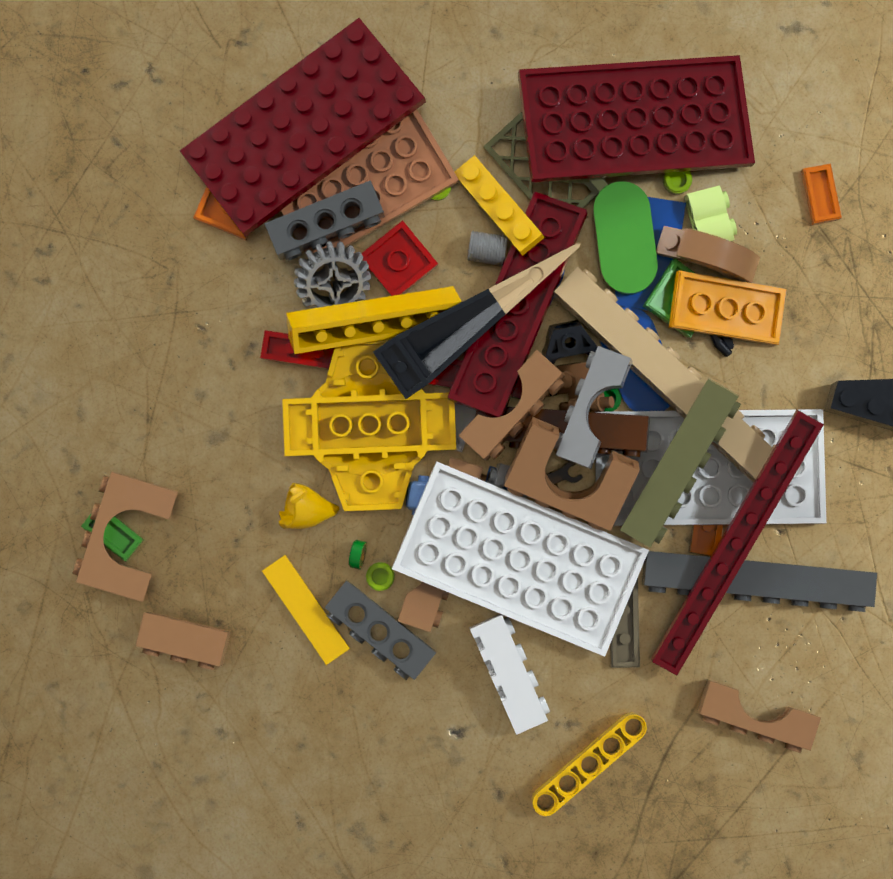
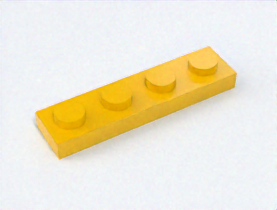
[455,155,544,256]

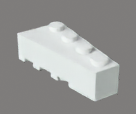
[470,614,550,735]

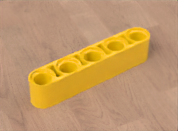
[532,712,647,816]

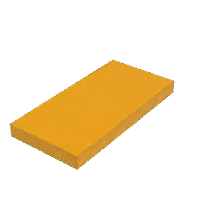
[669,270,786,346]

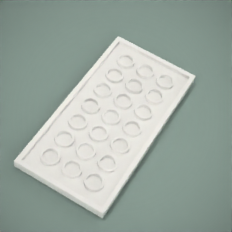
[595,409,827,526]
[392,461,649,657]

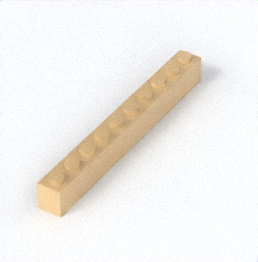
[553,267,776,483]

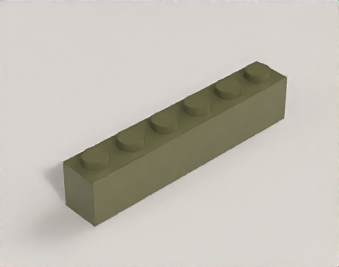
[620,378,741,547]

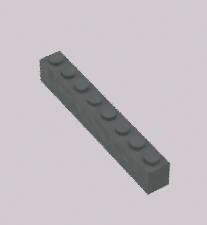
[642,551,877,612]

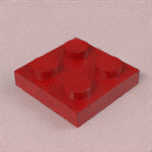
[362,220,438,296]

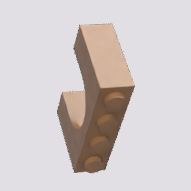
[504,417,640,531]
[72,471,178,602]

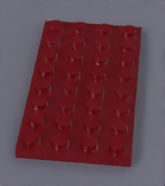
[180,18,426,237]
[518,55,755,183]

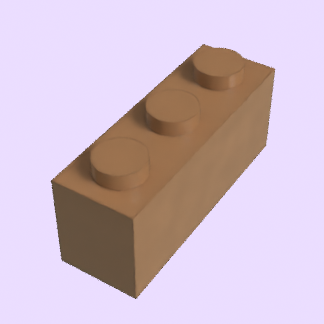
[136,612,231,670]

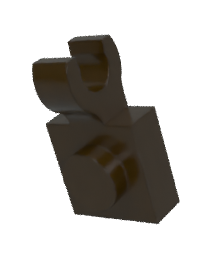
[547,461,583,488]

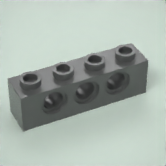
[264,180,385,261]
[325,580,436,680]

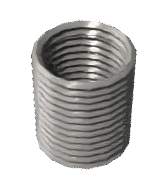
[467,231,508,266]

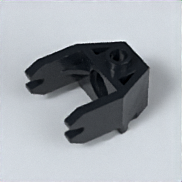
[542,320,598,397]

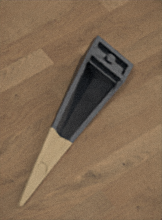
[373,243,580,399]

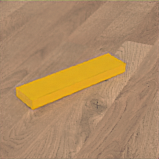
[262,555,350,665]

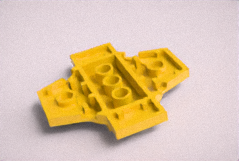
[282,338,456,511]

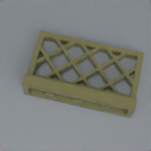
[483,112,608,208]

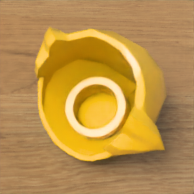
[279,483,339,529]

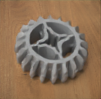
[294,241,371,309]

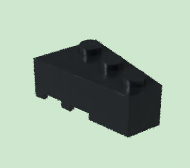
[824,379,893,431]

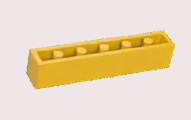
[286,286,462,354]

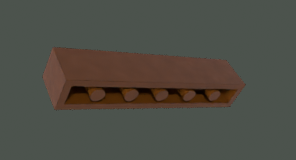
[475,406,650,457]

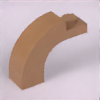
[656,226,760,283]

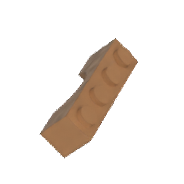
[458,350,565,461]
[697,679,821,753]

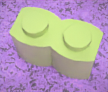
[684,185,737,242]

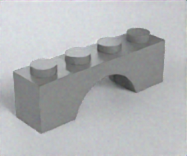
[554,346,633,469]

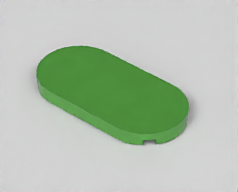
[593,181,658,295]

